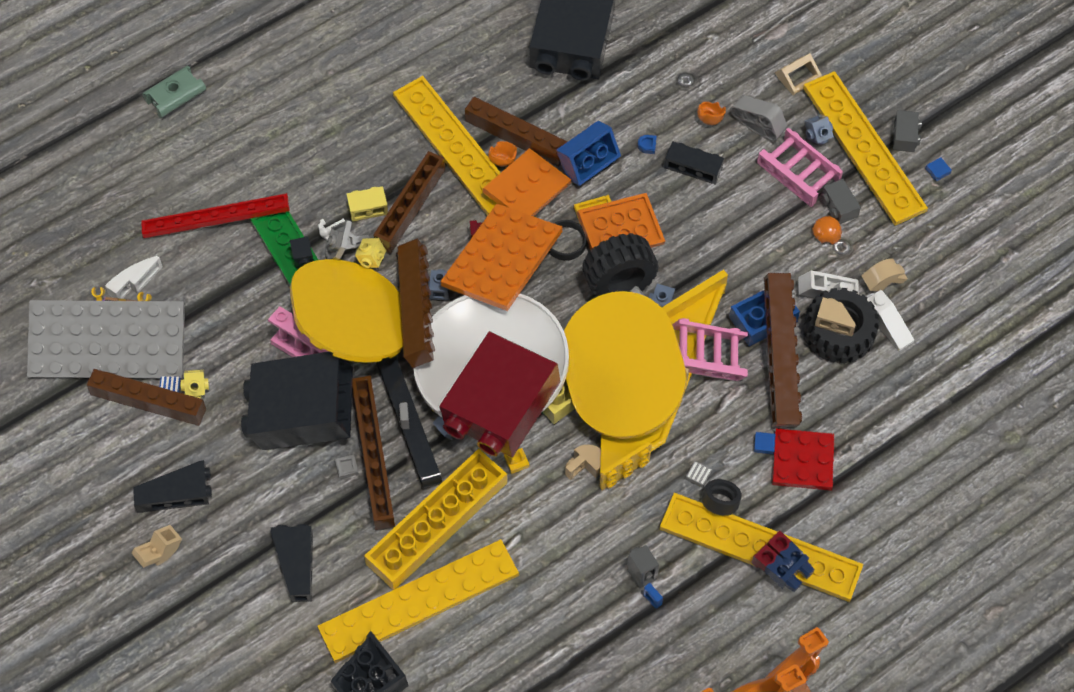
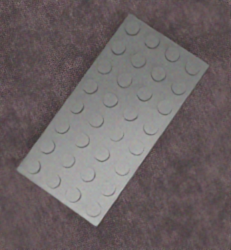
[27,300,185,379]

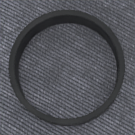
[549,220,586,261]

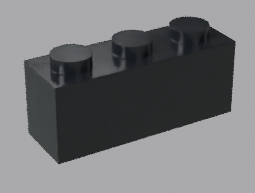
[664,141,724,185]

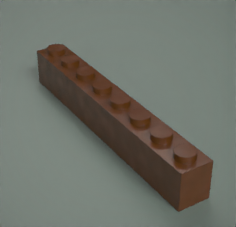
[397,238,435,368]
[764,273,802,428]
[352,376,395,530]

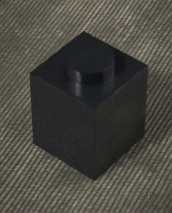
[290,236,314,268]

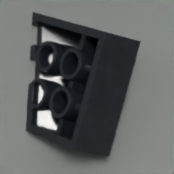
[331,631,409,692]

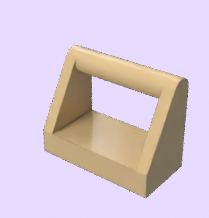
[775,53,822,95]

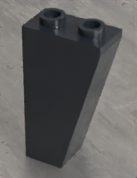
[133,460,212,513]
[271,524,313,602]

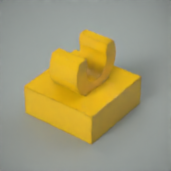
[504,448,529,474]

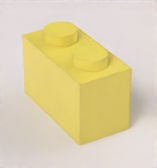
[347,186,388,222]

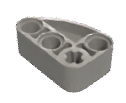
[731,96,787,141]

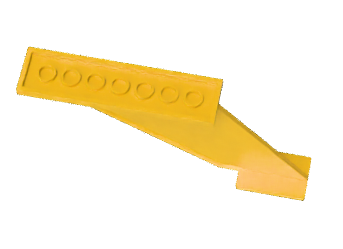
[600,269,728,490]

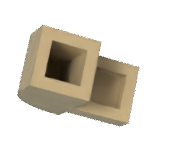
[862,259,908,291]
[565,444,601,480]
[132,525,182,568]

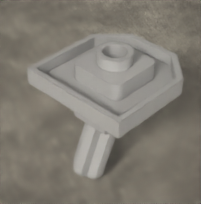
[325,220,369,260]

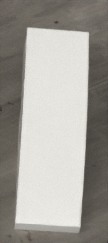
[105,256,163,299]

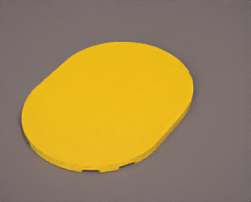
[290,259,403,362]
[564,291,687,439]

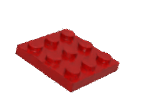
[772,428,834,491]

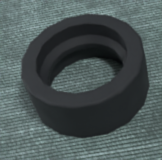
[702,479,742,516]

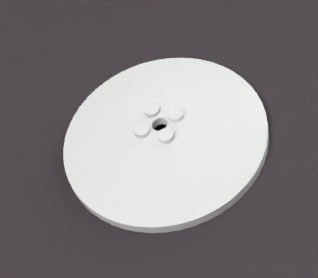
[413,294,569,418]

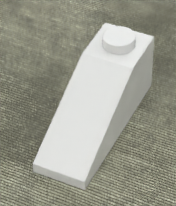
[798,270,859,298]
[867,290,914,351]

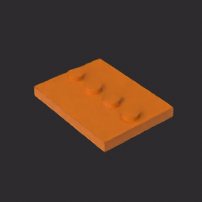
[482,148,572,216]
[577,193,666,250]

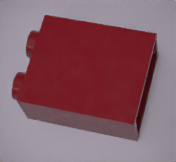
[439,331,561,458]

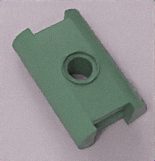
[142,65,206,118]

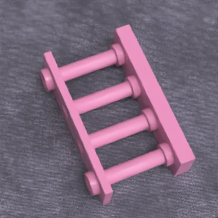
[757,128,843,207]
[268,306,330,357]
[672,318,748,381]

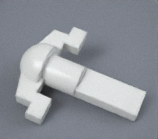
[318,219,345,241]

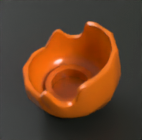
[697,102,726,125]
[488,141,517,167]
[812,216,842,244]

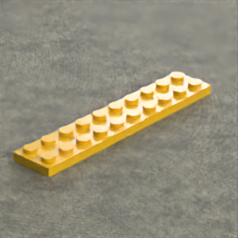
[803,71,928,226]
[393,76,501,216]
[659,493,864,602]
[317,539,519,663]

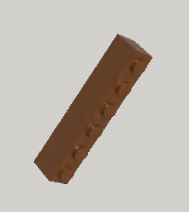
[465,97,568,167]
[373,151,445,253]
[87,369,206,426]

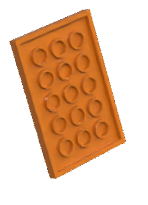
[440,204,563,311]

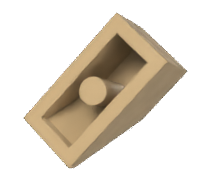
[815,297,856,337]

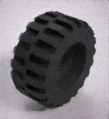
[582,233,659,297]
[803,288,879,363]

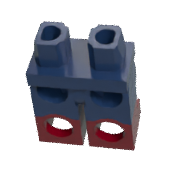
[751,530,815,592]

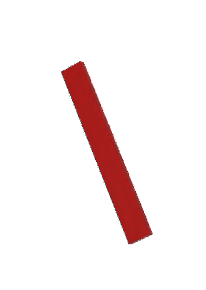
[141,193,290,238]

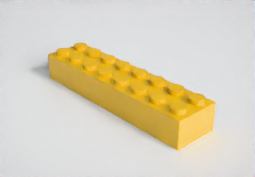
[364,449,507,590]

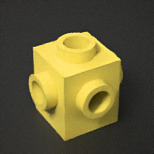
[355,238,386,268]
[181,369,209,398]

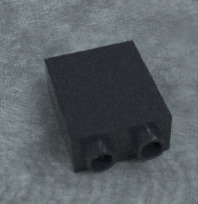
[529,0,615,81]
[241,352,353,450]

